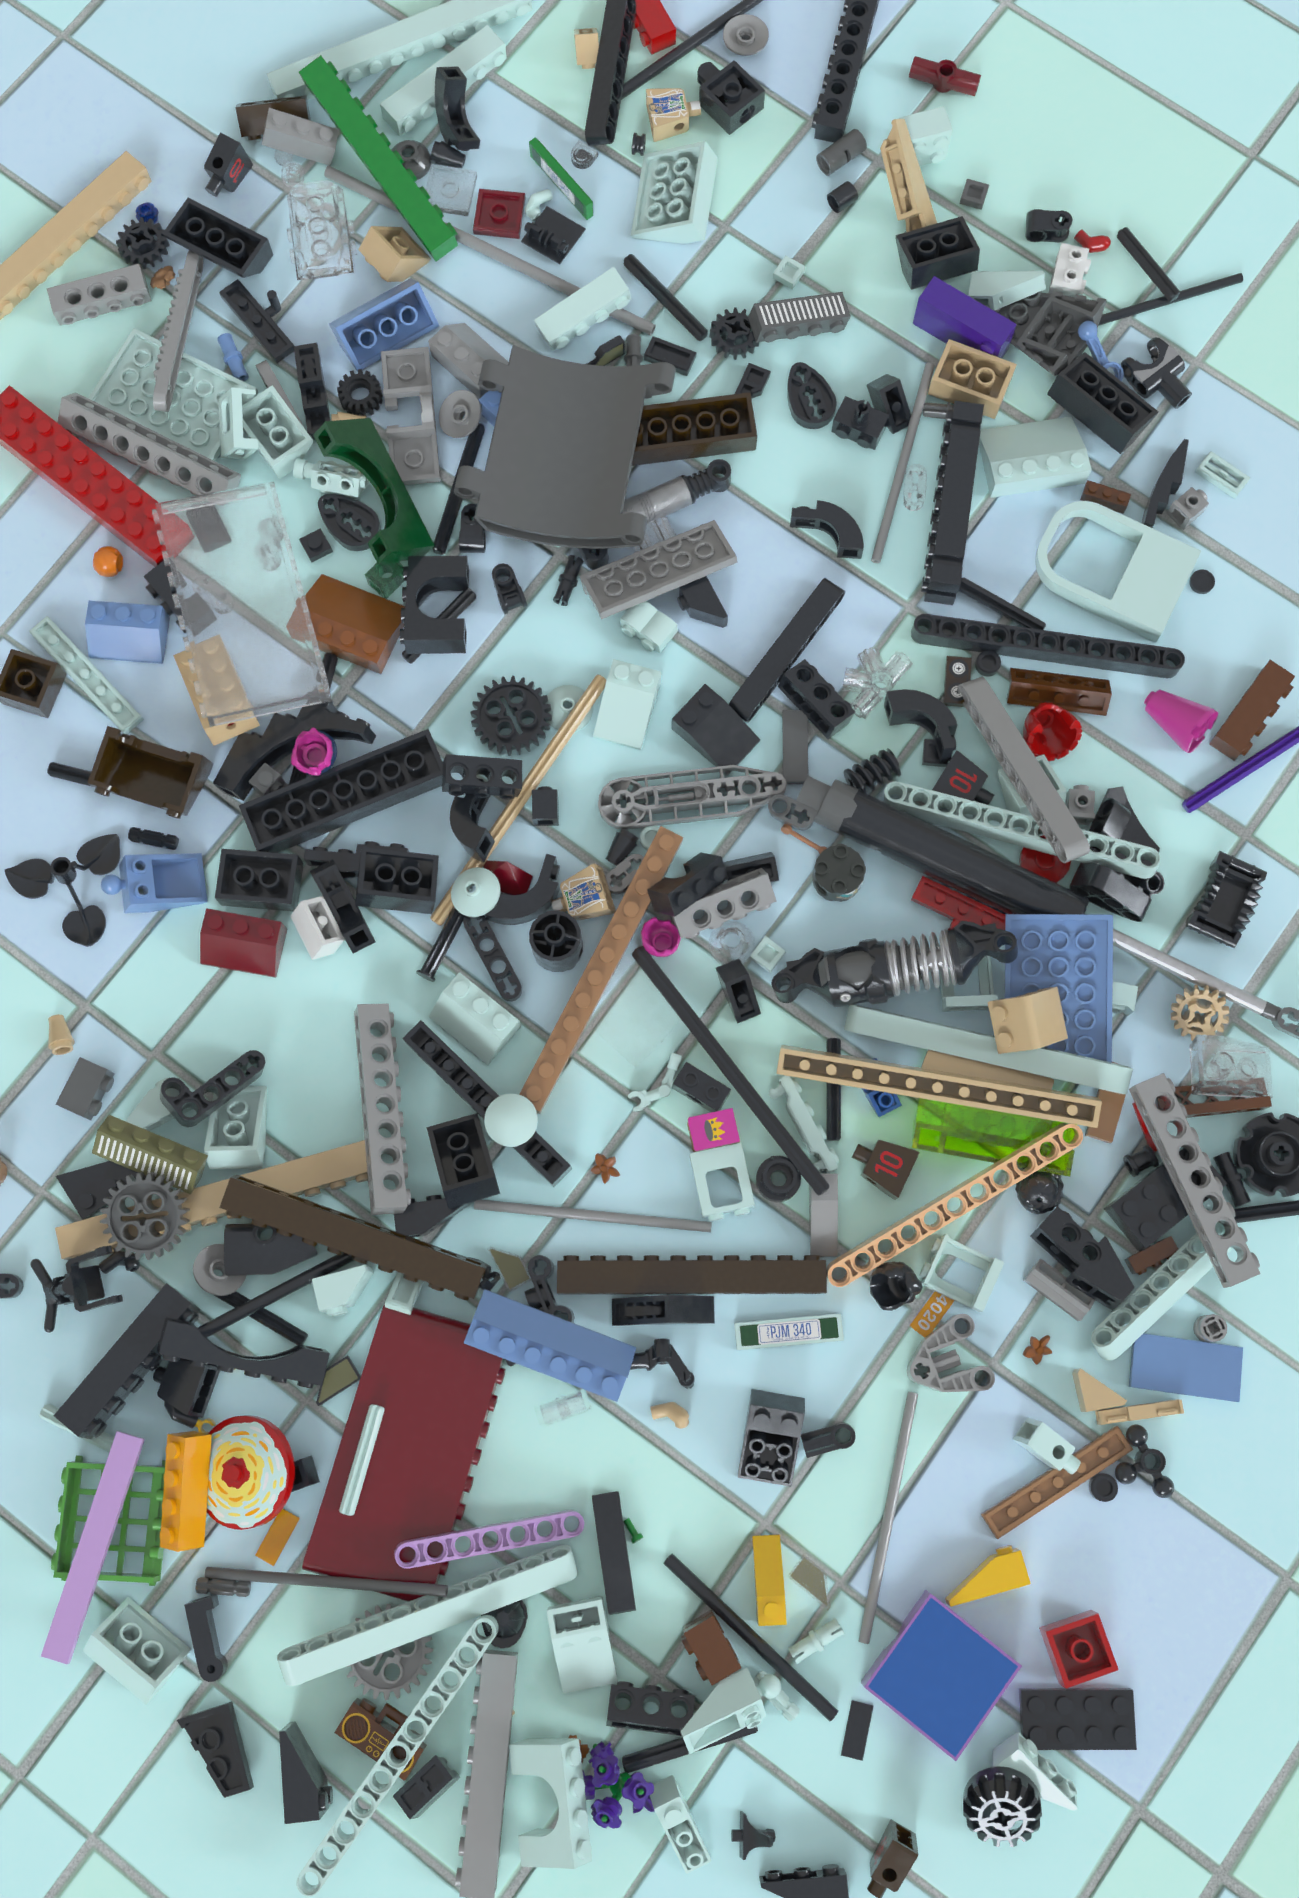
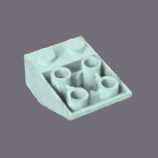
[546,1596,618,1694]

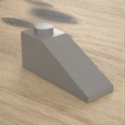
[809,1174,838,1257]

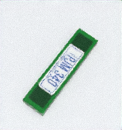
[529,137,593,220]

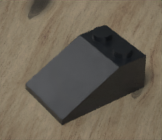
[671,684,761,776]
[279,1721,333,1824]

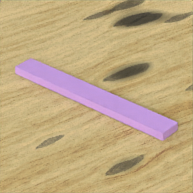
[41,1431,145,1664]

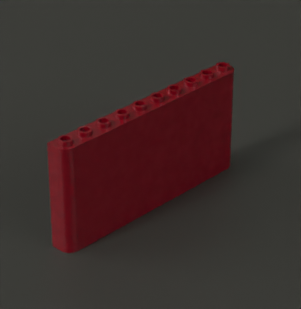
[302,1303,506,1602]

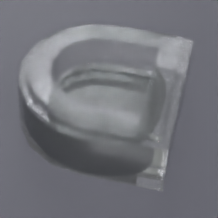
[571,140,598,169]

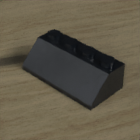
[162,197,273,278]
[1047,352,1159,454]

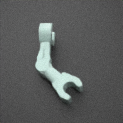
[628,1053,682,1112]

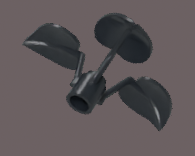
[5,834,120,947]

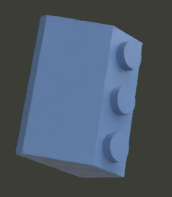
[85,600,170,664]

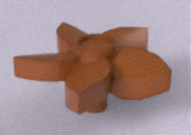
[591,1153,620,1184]
[1023,1335,1052,1365]

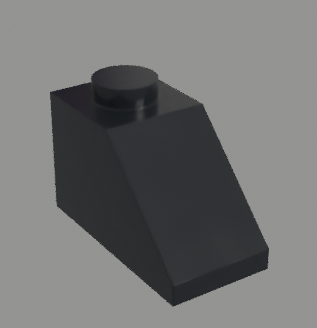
[867,374,911,434]
[677,576,728,628]
[715,958,761,1024]

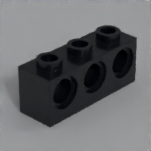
[778,659,855,739]
[442,754,522,800]
[606,1681,695,1736]

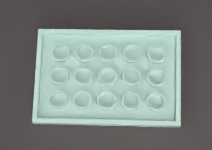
[88,328,258,461]

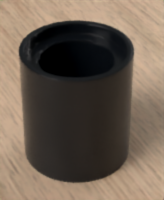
[827,181,858,213]

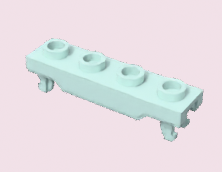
[769,1075,839,1174]

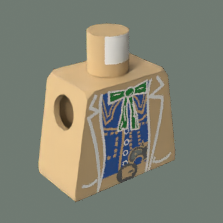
[646,88,701,142]
[551,863,616,920]

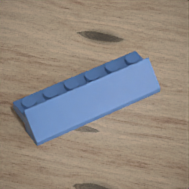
[464,1289,636,1402]

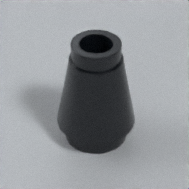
[430,141,466,169]
[605,828,639,866]

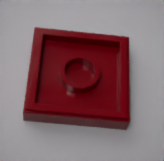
[473,189,526,239]

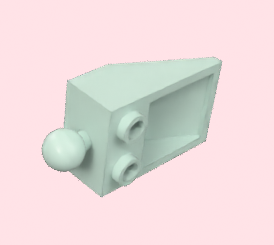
[681,1668,781,1754]

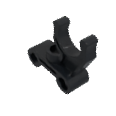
[506,1255,575,1366]

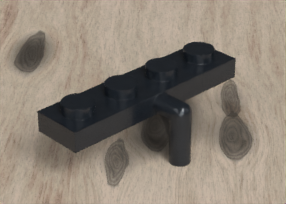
[219,279,294,363]

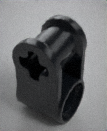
[1025,209,1073,243]
[459,503,486,553]
[492,563,528,615]

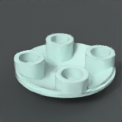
[484,1093,538,1147]

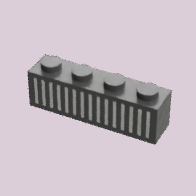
[748,292,851,343]

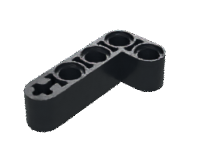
[160,1050,266,1128]

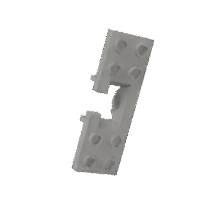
[381,347,441,485]

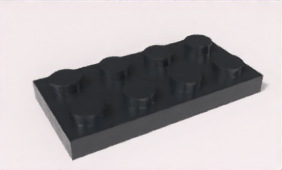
[1019,1688,1137,1750]

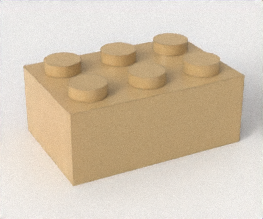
[928,339,1017,419]

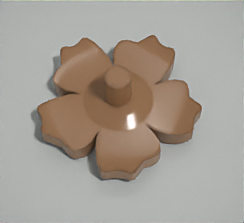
[150,266,176,290]

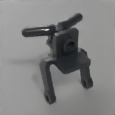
[30,1245,123,1333]

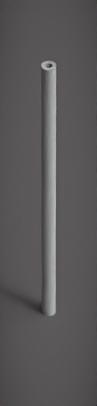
[871,363,935,564]
[474,1199,712,1233]
[858,1391,918,1644]

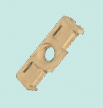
[1095,1399,1184,1425]

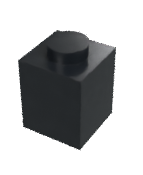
[532,786,559,826]

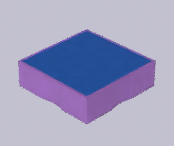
[861,1590,1022,1761]

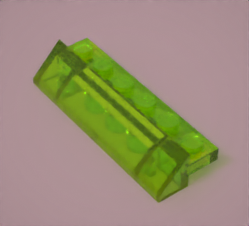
[911,1098,1076,1177]

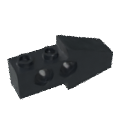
[1030,1206,1135,1310]

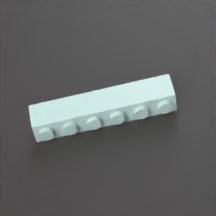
[380,25,507,137]

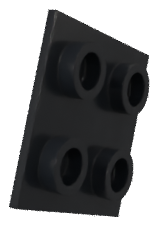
[521,206,586,264]

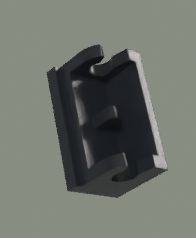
[393,1755,461,1819]

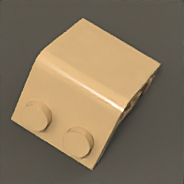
[988,986,1068,1054]

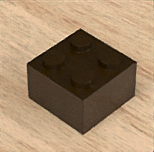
[0,649,67,718]

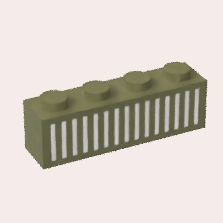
[92,1115,208,1194]

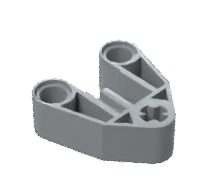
[906,1314,995,1392]

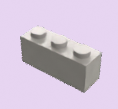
[261,108,339,166]

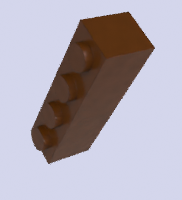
[1209,659,1295,761]

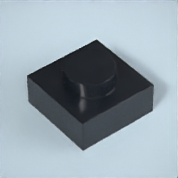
[299,528,333,563]

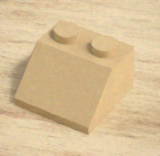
[358,226,431,282]

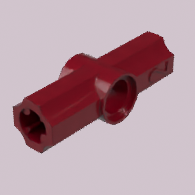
[909,56,981,96]

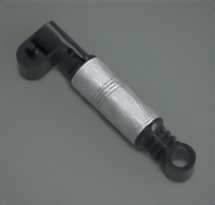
[578,459,731,570]

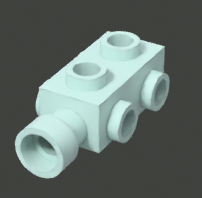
[293,458,369,498]

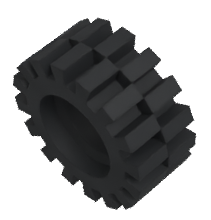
[337,369,383,417]

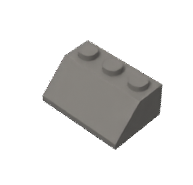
[428,323,508,399]

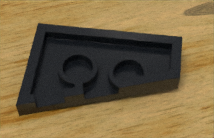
[56,1161,146,1220]
[177,1701,254,1798]

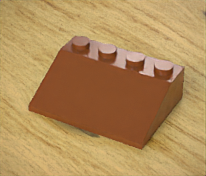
[286,574,405,674]

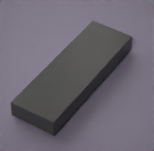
[782,710,809,784]

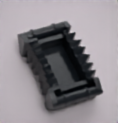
[1185,850,1267,948]

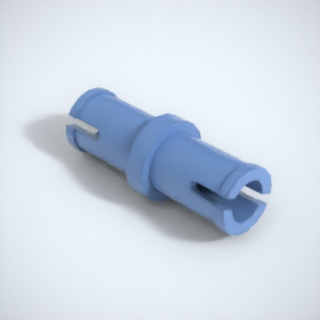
[217,333,249,382]

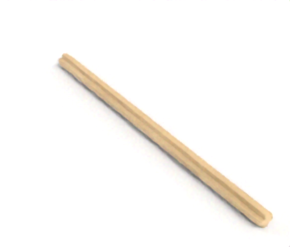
[430,674,607,926]

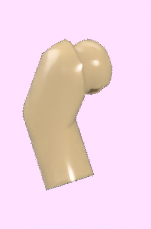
[650,1402,689,1429]

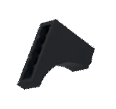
[612,1295,715,1326]

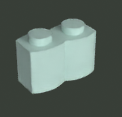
[620,601,678,653]

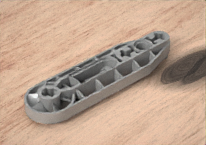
[598,765,787,830]

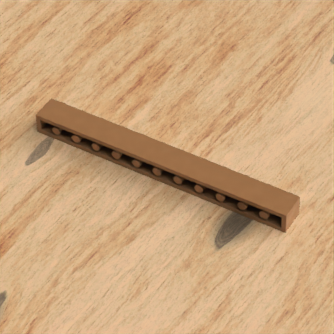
[519,826,684,1114]

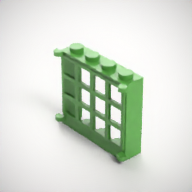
[51,1455,166,1586]

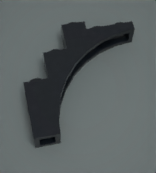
[213,694,376,801]

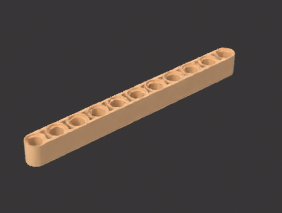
[826,1122,1083,1287]

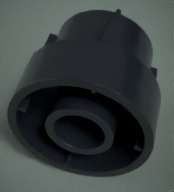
[756,1156,801,1202]

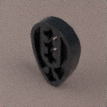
[787,362,837,429]
[318,494,381,551]

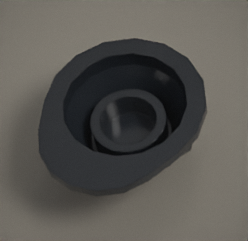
[481,1600,528,1648]

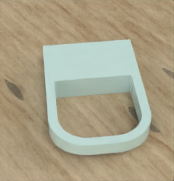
[1035,501,1202,643]

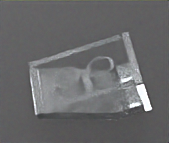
[1189,1034,1273,1099]

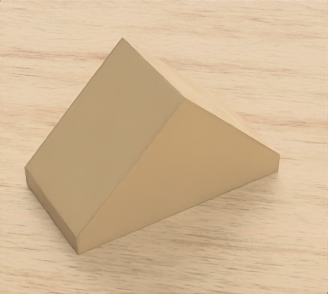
[1072,1368,1127,1412]

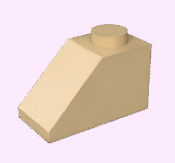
[574,28,599,69]

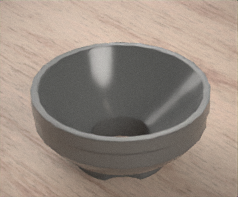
[391,140,431,180]

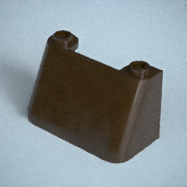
[87,726,214,819]

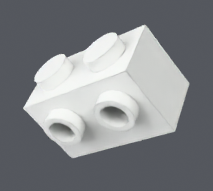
[1048,243,1091,297]
[290,896,345,960]

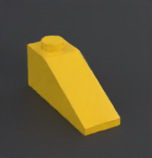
[752,1534,787,1626]
[945,1545,1031,1607]

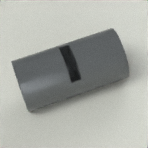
[816,129,867,176]

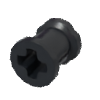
[1123,1145,1159,1177]

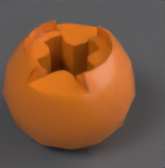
[93,546,123,577]

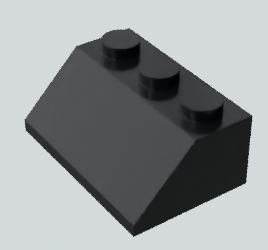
[895,216,980,290]
[355,847,439,914]

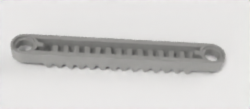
[153,250,203,412]

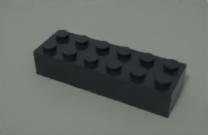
[53,1283,201,1439]

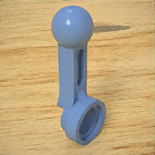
[1078,321,1124,381]

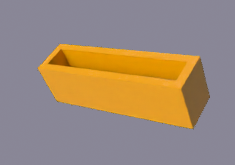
[160,1431,212,1552]

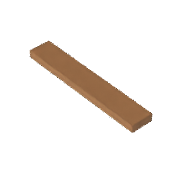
[981,1426,1133,1539]

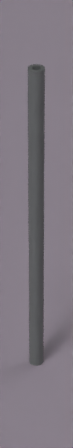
[205,1567,448,1597]

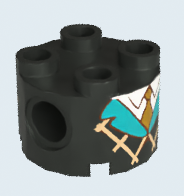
[812,844,866,902]

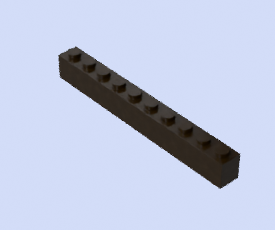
[220,1175,488,1301]
[557,1255,827,1295]

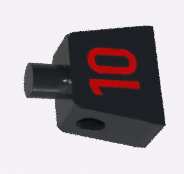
[204,132,253,197]
[932,750,995,805]

